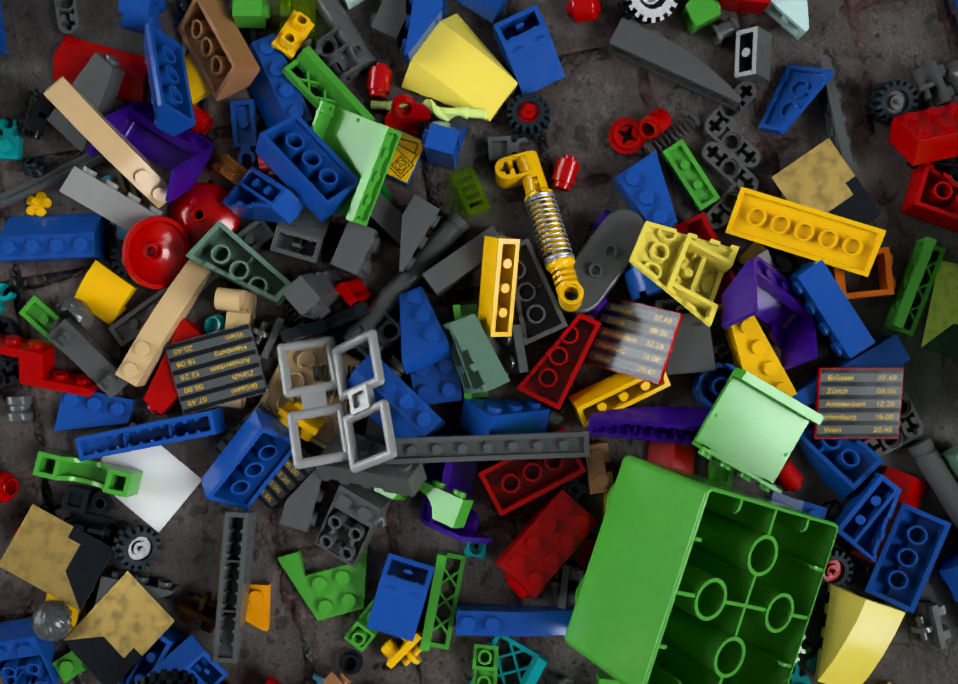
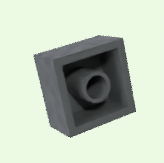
[330,221,383,280]

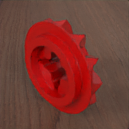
[608,117,646,156]

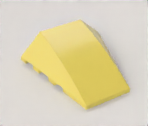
[401,13,518,122]
[629,221,739,327]
[814,583,907,684]

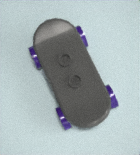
[549,209,645,317]

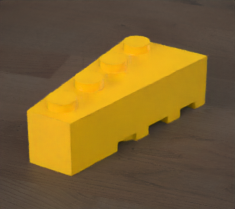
[723,315,797,397]

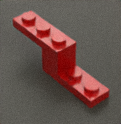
[0,334,99,397]

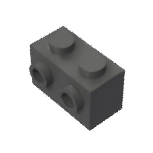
[734,26,772,84]

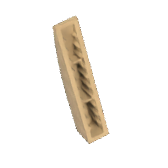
[43,76,169,209]
[115,260,212,387]

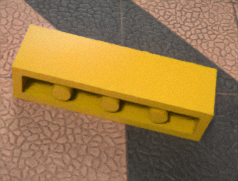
[478,235,520,337]
[568,371,671,427]

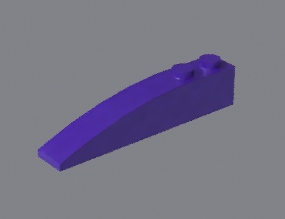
[586,406,711,445]

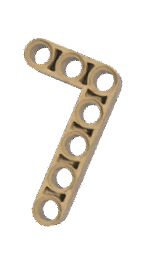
[214,287,257,409]

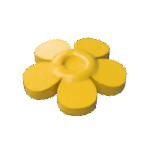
[26,191,52,217]

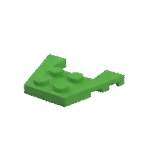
[278,546,368,621]

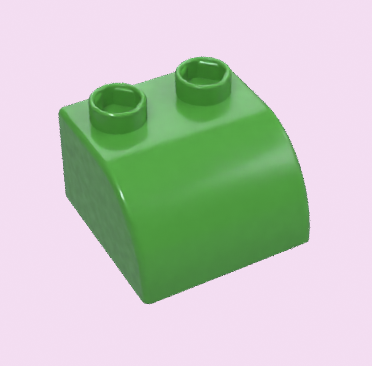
[565,455,838,684]

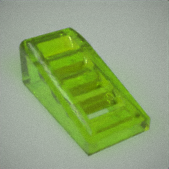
[451,167,491,219]

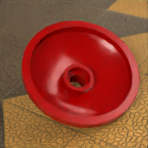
[169,183,240,249]
[122,216,191,289]

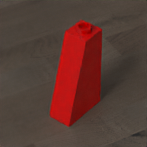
[143,319,207,415]

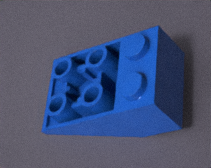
[401,0,447,67]
[493,4,565,96]
[367,553,435,642]
[0,618,59,684]
[140,634,229,684]

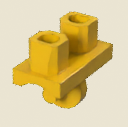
[271,10,315,60]
[278,400,326,442]
[380,626,423,669]

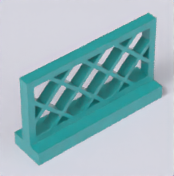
[470,636,549,684]

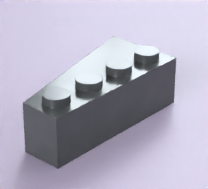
[515,238,569,346]
[281,269,346,321]
[315,432,427,497]

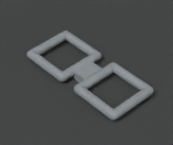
[332,329,397,473]
[277,336,348,469]

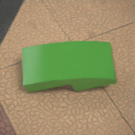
[344,596,378,652]
[472,644,499,684]

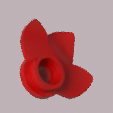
[384,94,431,136]

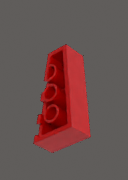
[900,162,958,233]
[516,313,602,410]

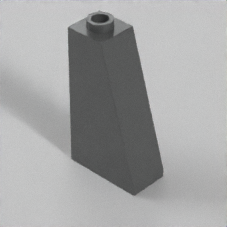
[47,52,126,152]
[422,226,506,298]

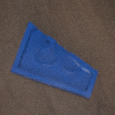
[759,64,834,135]
[54,391,137,431]

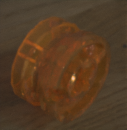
[212,152,248,185]

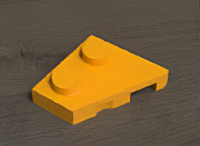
[245,582,271,631]

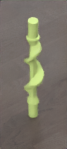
[371,99,487,121]

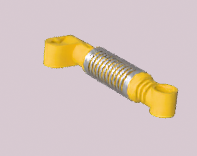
[495,151,584,312]

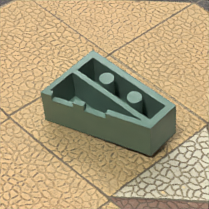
[440,313,510,393]

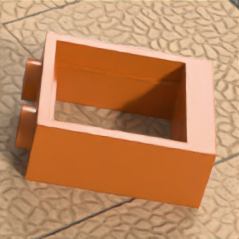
[825,247,896,300]

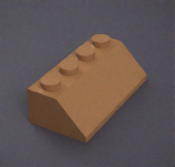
[177,0,260,101]

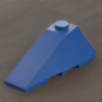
[796,421,884,499]

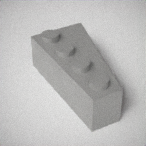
[59,165,163,231]

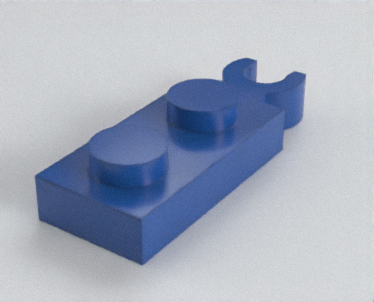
[229,99,258,166]

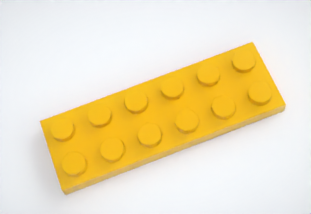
[725,187,887,277]

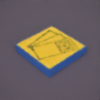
[386,129,425,186]

